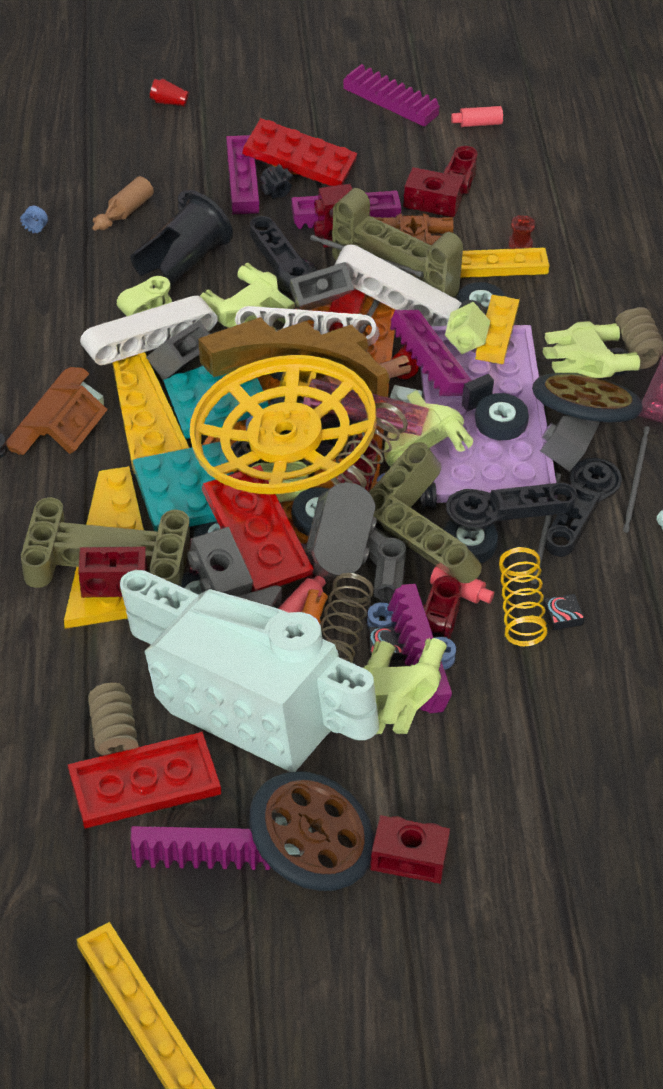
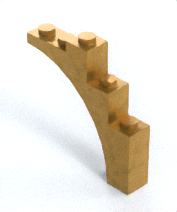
[198,317,390,401]

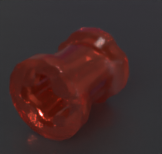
[509,215,535,249]

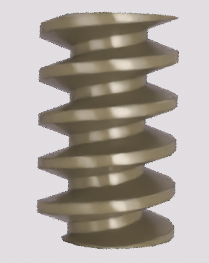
[616,307,663,369]
[88,683,138,756]

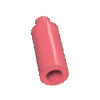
[451,106,503,127]
[430,566,494,604]
[278,576,326,613]

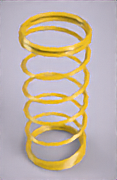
[499,547,547,646]

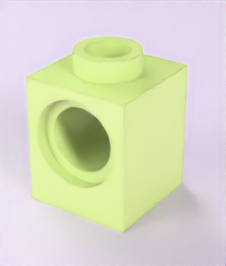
[445,302,490,354]

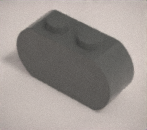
[305,482,376,581]

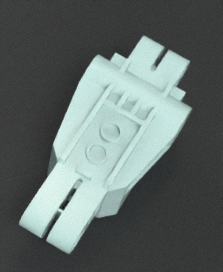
[120,570,379,772]

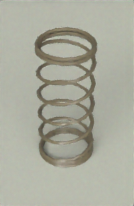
[331,402,408,488]
[320,573,374,663]

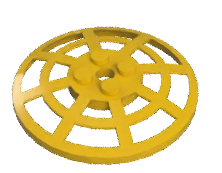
[190,355,377,494]

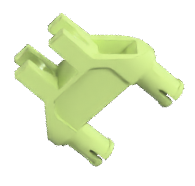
[200,263,295,330]
[543,321,640,378]
[384,390,473,467]
[363,638,447,734]

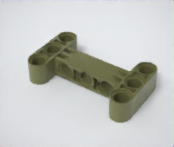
[332,188,463,298]
[21,497,190,588]

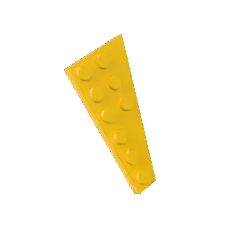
[64,466,144,629]

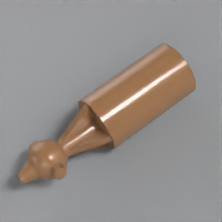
[92,176,154,231]

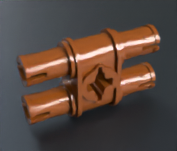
[373,213,453,245]

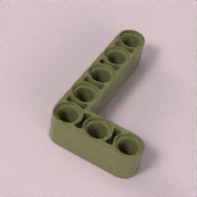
[369,442,482,583]

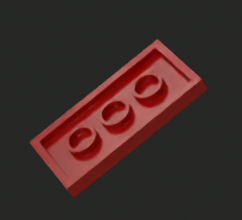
[242,118,357,186]
[202,465,314,592]
[68,732,221,829]

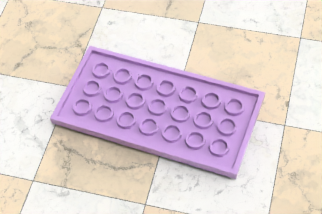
[420,325,557,503]

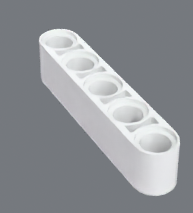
[335,245,462,326]
[80,295,217,365]
[235,306,379,346]

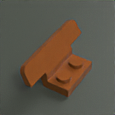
[6,367,108,455]

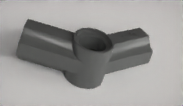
[366,526,406,603]

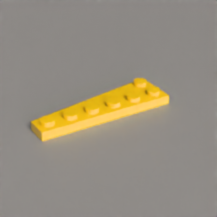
[112,352,189,474]

